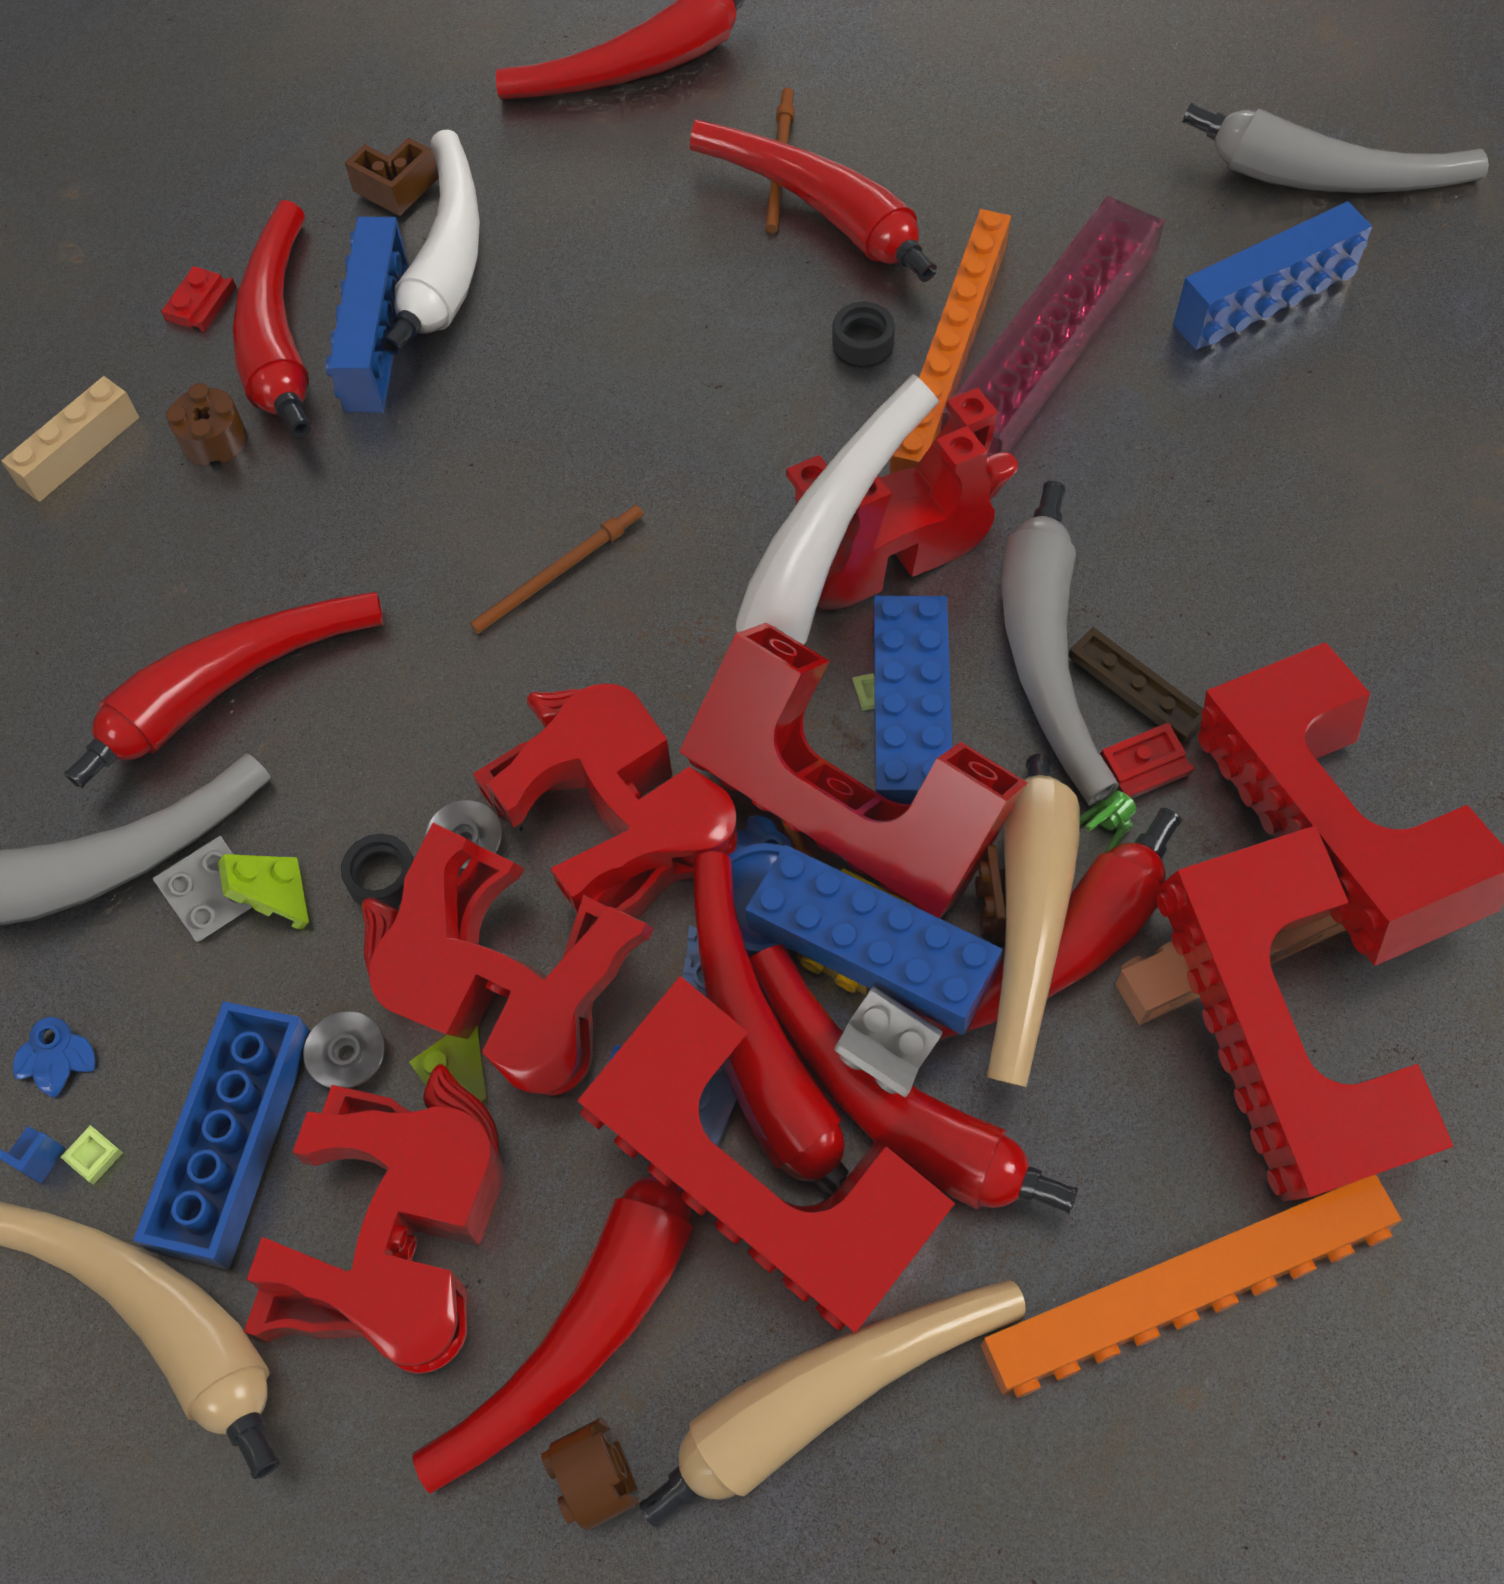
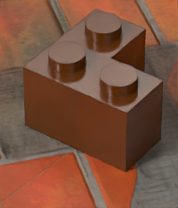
[345,137,439,216]

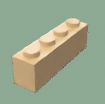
[1,376,140,502]

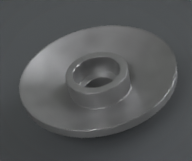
[425,800,502,871]
[303,1011,385,1089]

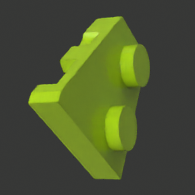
[218,854,309,929]
[409,1026,489,1105]

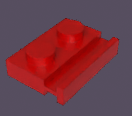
[161,266,236,332]
[1100,722,1194,799]

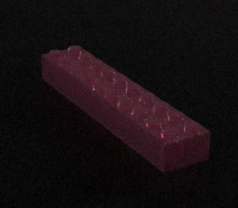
[940,196,1165,457]

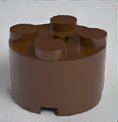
[166,383,246,466]
[541,1417,639,1531]

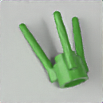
[1079,791,1137,853]

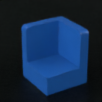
[0,1126,66,1184]

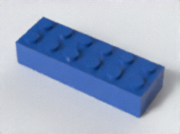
[1173,201,1373,350]
[326,217,409,413]
[873,596,952,804]
[745,845,1003,1036]
[133,1001,311,1270]

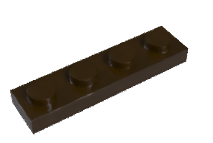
[1068,627,1203,744]

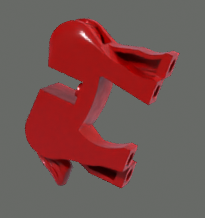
[786,387,1018,610]
[473,683,738,919]
[362,823,654,1095]
[243,1064,504,1374]

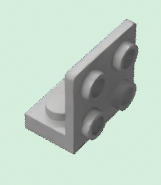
[152,835,252,941]
[834,986,943,1097]

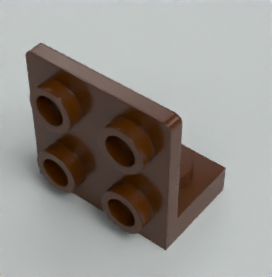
[975,845,1006,948]

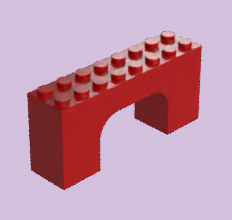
[679,623,1028,918]
[1198,642,1504,966]
[1156,825,1454,1202]
[577,976,955,1333]

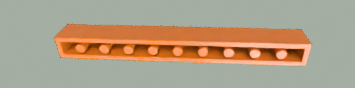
[890,209,1012,474]
[980,1174,1402,1398]

